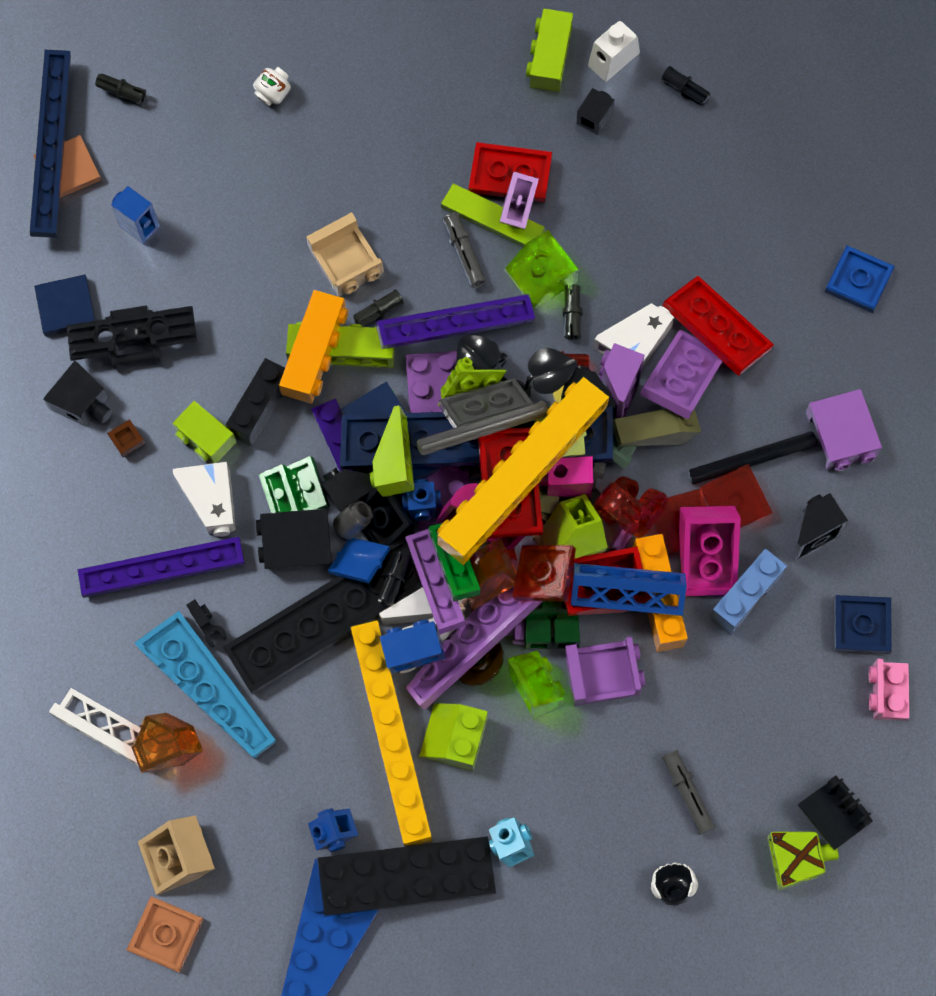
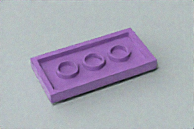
[640,330,723,419]

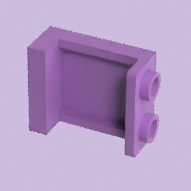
[806,389,882,471]
[565,636,645,706]

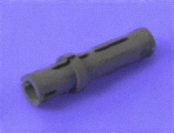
[443,212,487,288]
[662,750,716,835]

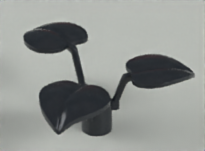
[456,335,577,398]

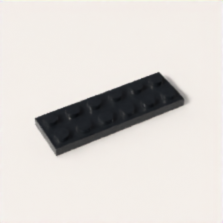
[317,836,496,917]

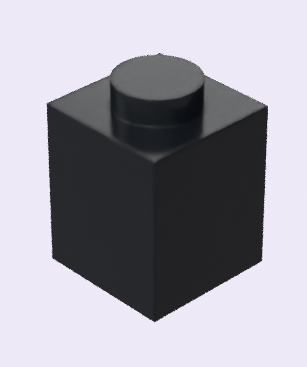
[576,88,615,135]

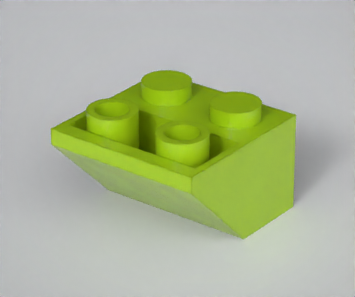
[539,494,608,565]

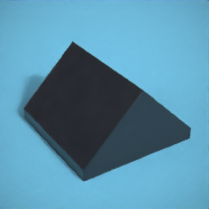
[361,488,414,546]

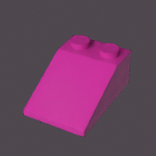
[679,506,741,596]

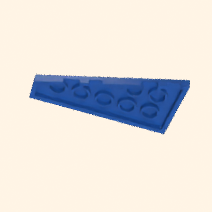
[281,859,380,996]

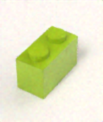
[172,401,237,463]

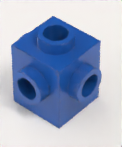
[402,479,442,521]
[308,808,358,852]

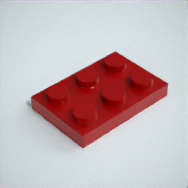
[468,142,552,203]

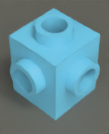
[489,817,535,868]

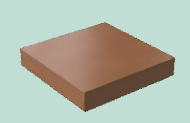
[33,135,101,198]
[127,896,204,973]

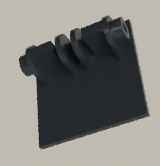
[798,775,873,850]

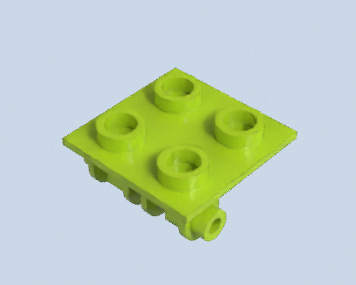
[438,357,506,407]

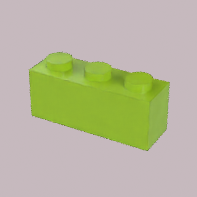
[526,8,573,92]

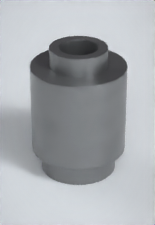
[333,501,373,539]

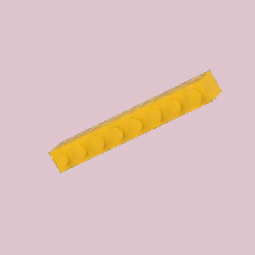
[437,377,609,565]
[351,620,432,847]

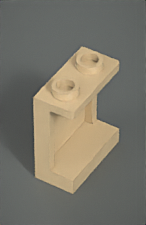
[306,212,384,296]

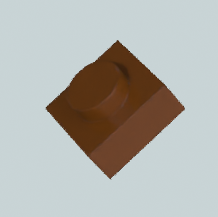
[107,419,145,458]

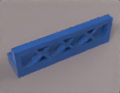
[571,563,687,616]

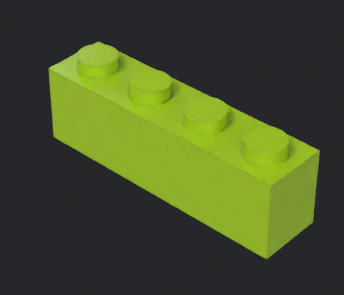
[286,322,395,368]

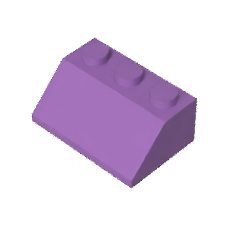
[599,343,645,419]

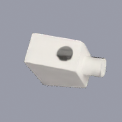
[588,21,640,82]

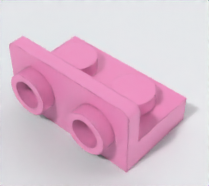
[868,659,909,721]

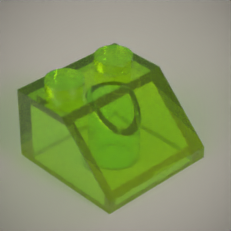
[505,230,579,309]
[508,651,566,720]

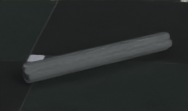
[417,401,548,455]

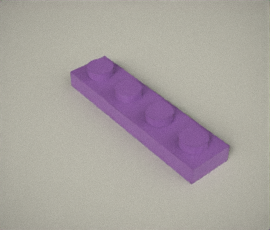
[405,529,466,635]

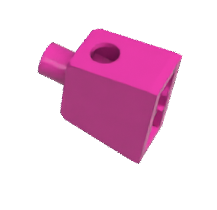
[539,456,593,498]

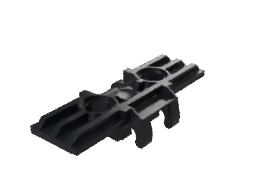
[66,305,197,369]

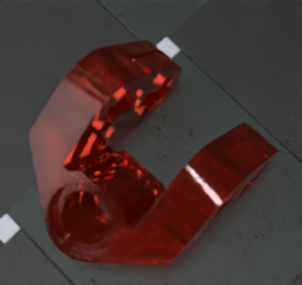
[592,476,668,538]

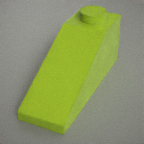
[370,406,414,497]

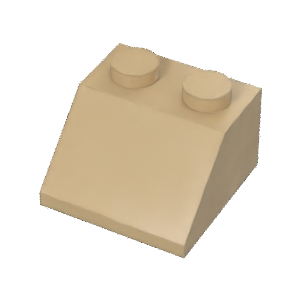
[138,815,215,895]

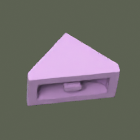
[500,172,539,230]

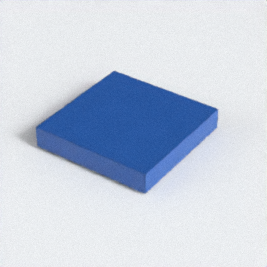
[825,245,895,313]

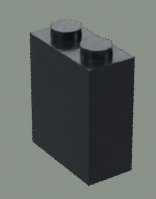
[256,508,332,569]

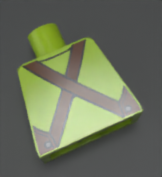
[767,832,839,891]

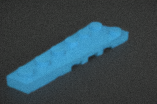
[135,611,276,759]

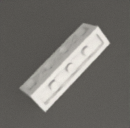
[49,688,166,772]

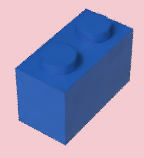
[111,186,160,244]
[379,620,446,674]

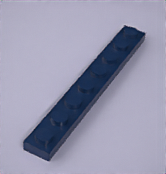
[30,49,71,238]

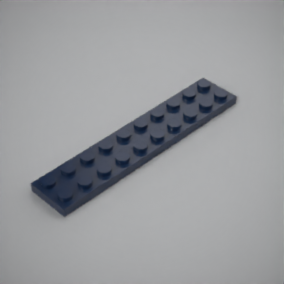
[340,407,613,469]

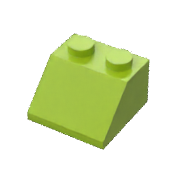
[419,703,488,772]

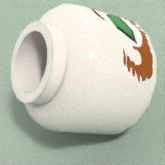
[253,67,291,106]

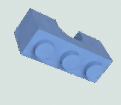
[710,548,787,635]

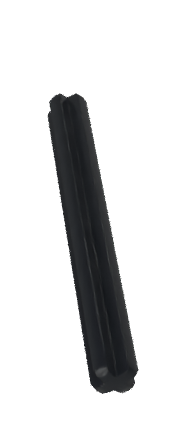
[688,431,817,484]

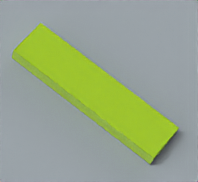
[441,183,545,252]

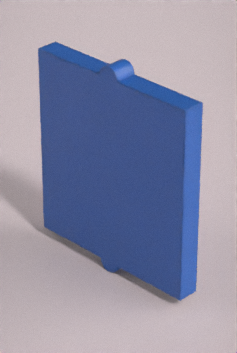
[328,538,391,583]

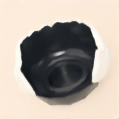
[651,862,698,906]

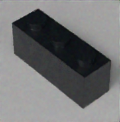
[225,358,285,447]

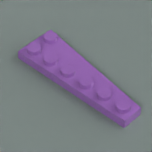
[406,558,548,710]

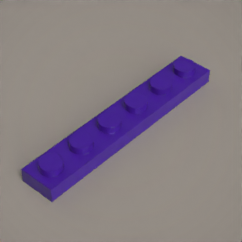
[376,294,535,349]
[77,537,245,598]

